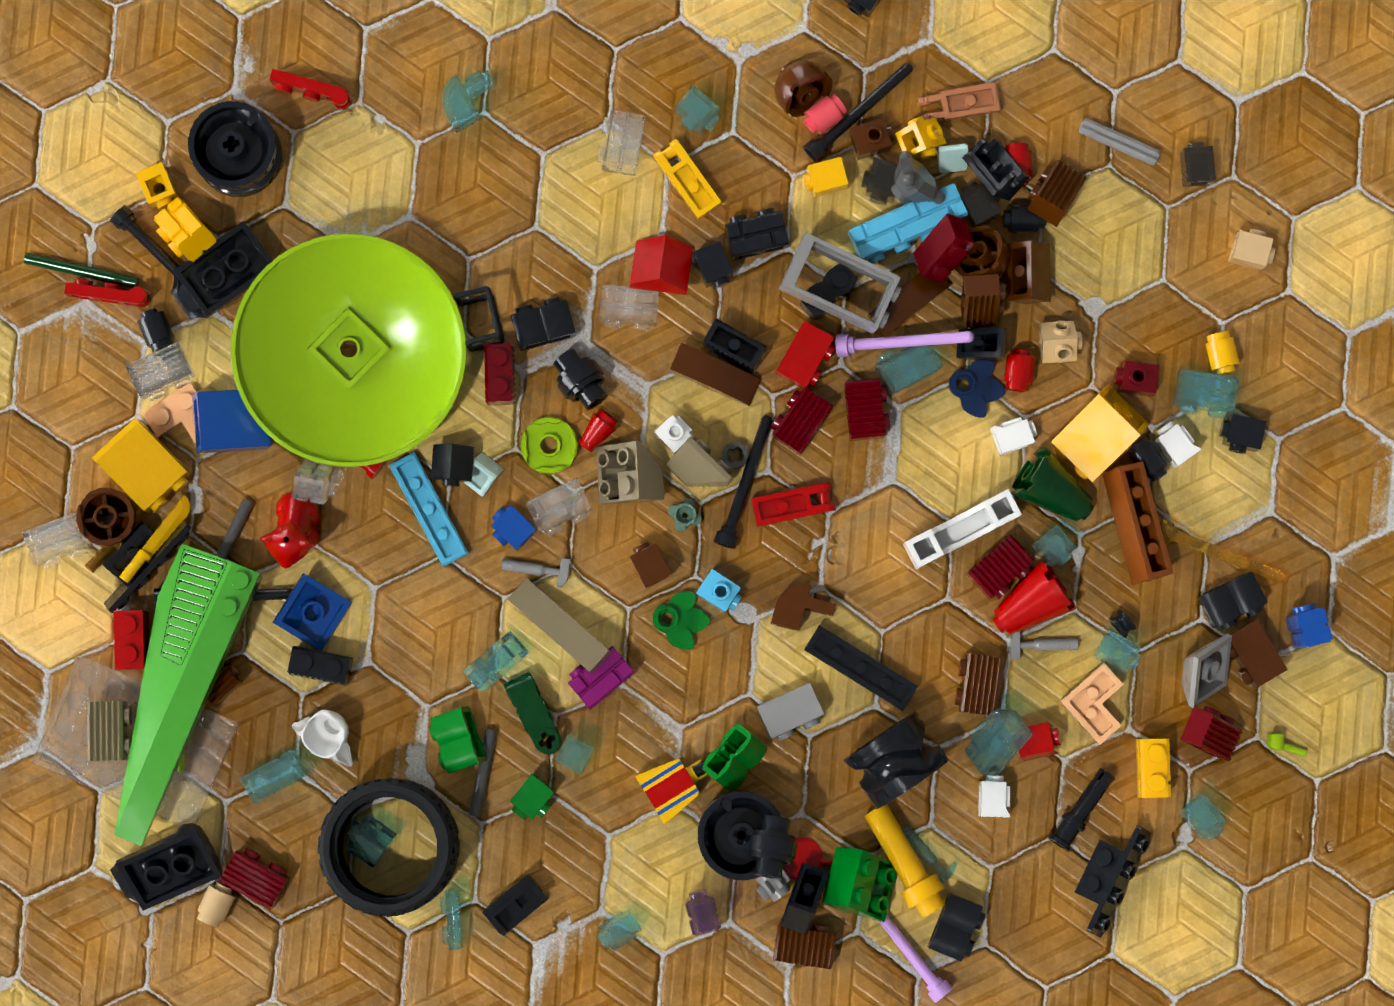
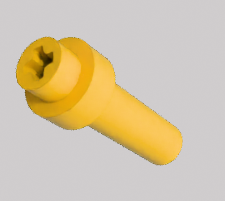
[864,804,945,918]

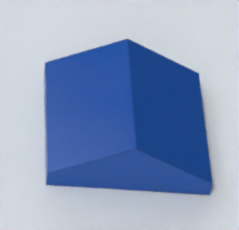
[272,573,352,651]

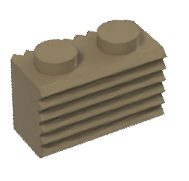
[87,701,132,761]

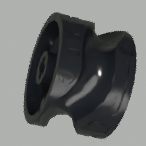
[188,101,282,197]
[843,711,949,809]
[698,791,781,880]

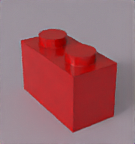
[776,321,836,389]
[113,610,149,671]

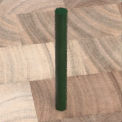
[24,253,139,288]

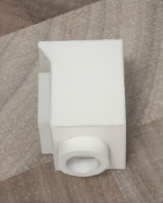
[654,415,695,455]
[990,417,1037,456]
[1154,421,1201,468]
[978,775,1010,817]

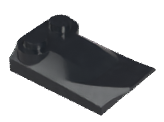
[171,221,273,319]
[110,823,223,911]

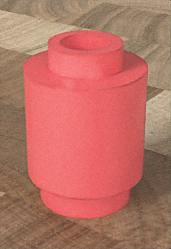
[803,94,847,135]

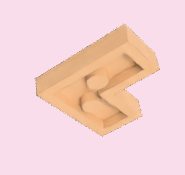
[142,382,197,444]
[1060,663,1124,745]

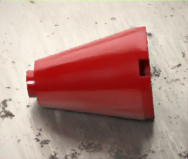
[993,560,1076,635]

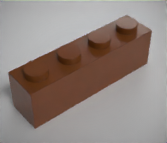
[1102,461,1174,585]

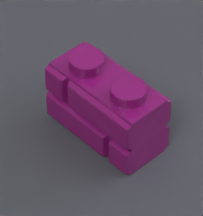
[568,645,635,710]

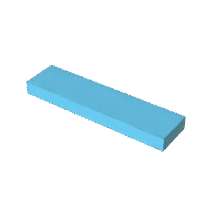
[389,452,469,567]

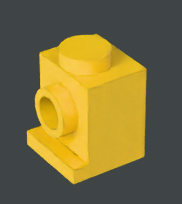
[135,162,179,210]

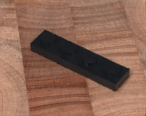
[804,625,918,711]

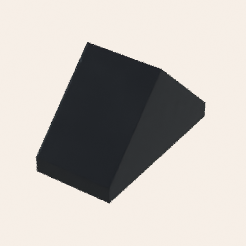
[956,328,1007,362]

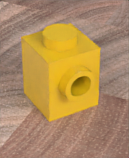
[803,157,849,198]

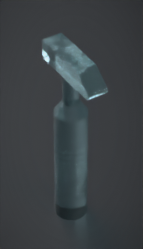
[902,824,956,883]

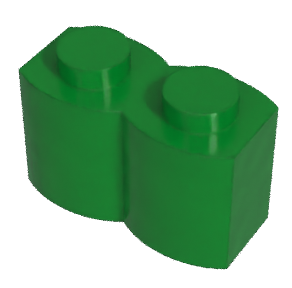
[429,706,486,774]
[702,723,767,792]

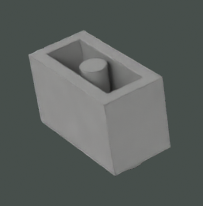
[757,683,825,741]

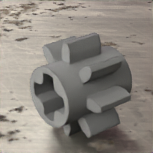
[755,870,791,902]

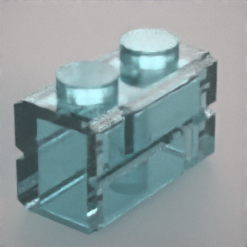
[874,345,943,396]
[1173,368,1239,418]
[964,709,1032,775]
[240,749,309,804]

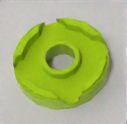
[520,417,578,475]

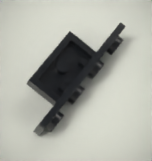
[102,520,191,613]
[1075,826,1151,938]

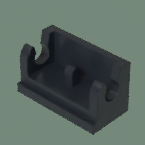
[962,138,1030,201]
[482,874,549,936]

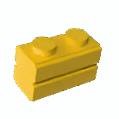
[154,197,216,262]
[1136,739,1171,798]

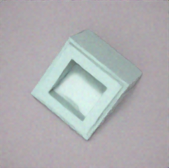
[937,143,968,173]
[464,453,504,497]

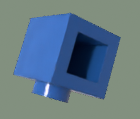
[491,505,537,551]

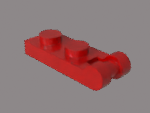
[269,69,351,110]
[64,279,150,308]
[751,482,836,527]

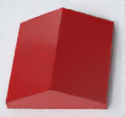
[629,235,693,295]

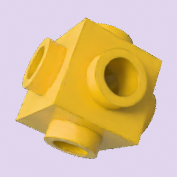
[895,116,947,160]

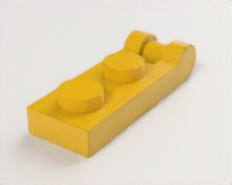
[652,139,722,220]

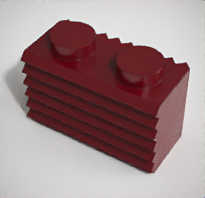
[912,213,975,283]
[484,343,516,406]
[844,378,890,441]
[771,387,833,456]
[966,534,1034,600]
[1180,706,1242,761]
[219,848,290,910]

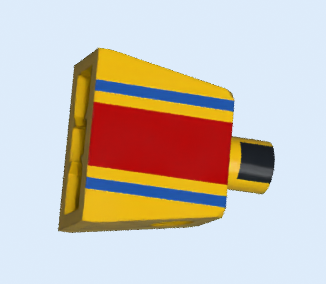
[635,758,708,824]

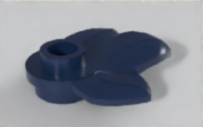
[949,360,1006,418]

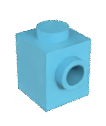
[696,569,743,613]

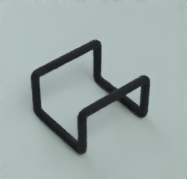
[454,286,504,352]

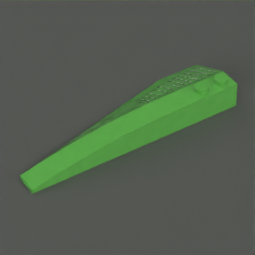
[114,544,262,847]

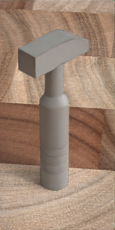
[501,558,570,588]
[1010,631,1078,660]

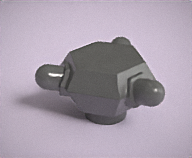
[891,151,945,204]

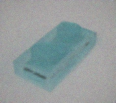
[440,889,463,950]

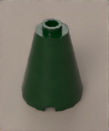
[1011,447,1094,522]

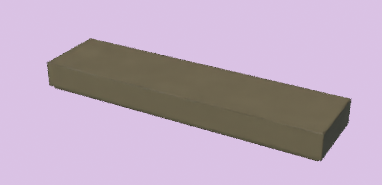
[507,578,611,674]

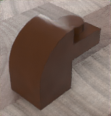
[770,584,836,631]

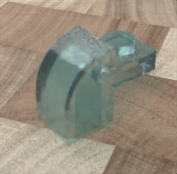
[442,71,495,133]
[463,631,530,693]

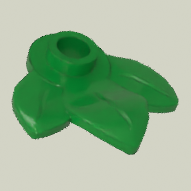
[652,592,710,650]

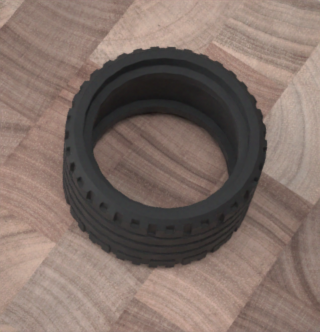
[318,778,460,917]

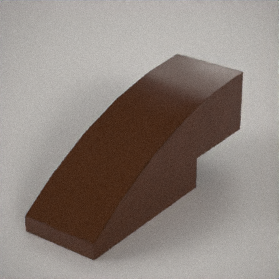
[867,272,951,337]
[670,343,761,406]

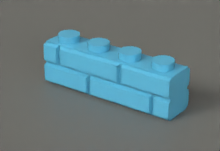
[848,183,968,265]

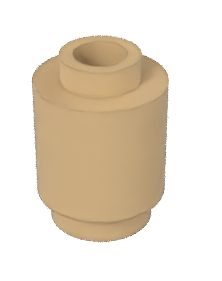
[197,881,236,928]

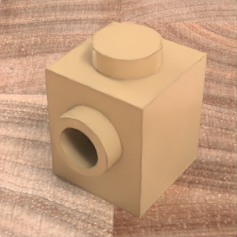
[1228,229,1276,271]

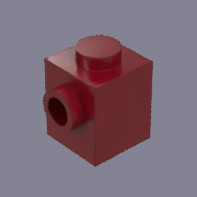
[1114,360,1160,397]

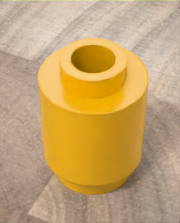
[1205,331,1240,375]

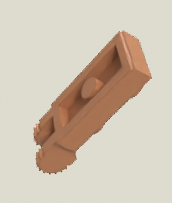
[917,82,1001,121]

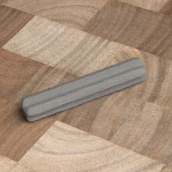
[1078,118,1160,165]

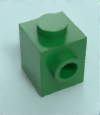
[510,774,555,820]

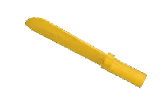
[119,495,190,583]

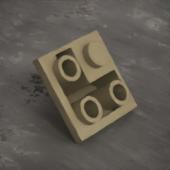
[666,436,732,487]
[596,441,664,504]

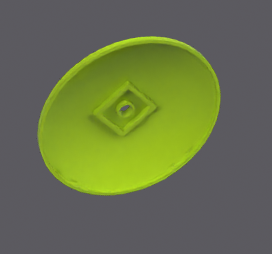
[231,233,466,467]

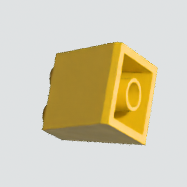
[1051,384,1149,482]
[92,418,191,513]

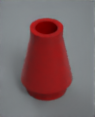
[578,408,618,453]

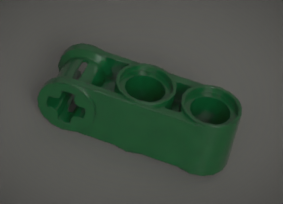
[503,671,562,755]

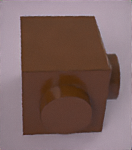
[849,118,895,160]
[630,541,672,589]

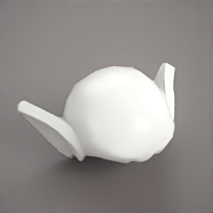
[292,709,353,767]

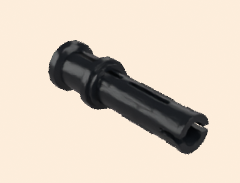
[1048,768,1115,852]

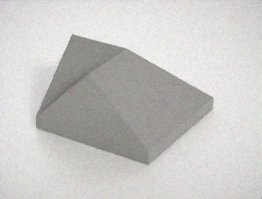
[1182,634,1232,708]

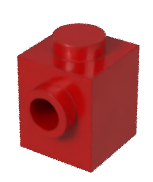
[1014,722,1061,761]

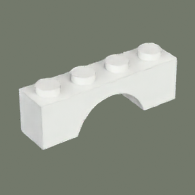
[903,489,1022,570]

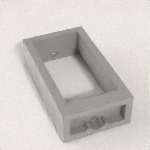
[778,233,902,334]

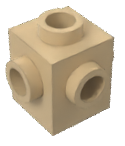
[1039,320,1082,363]

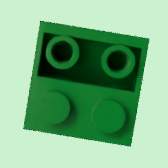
[822,847,897,922]

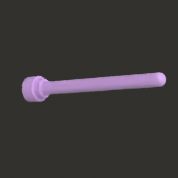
[835,331,974,357]
[878,915,953,1003]

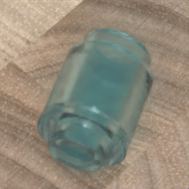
[597,910,642,951]

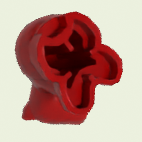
[260,491,321,569]

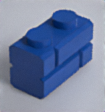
[1285,603,1333,649]

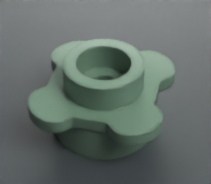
[668,499,701,532]

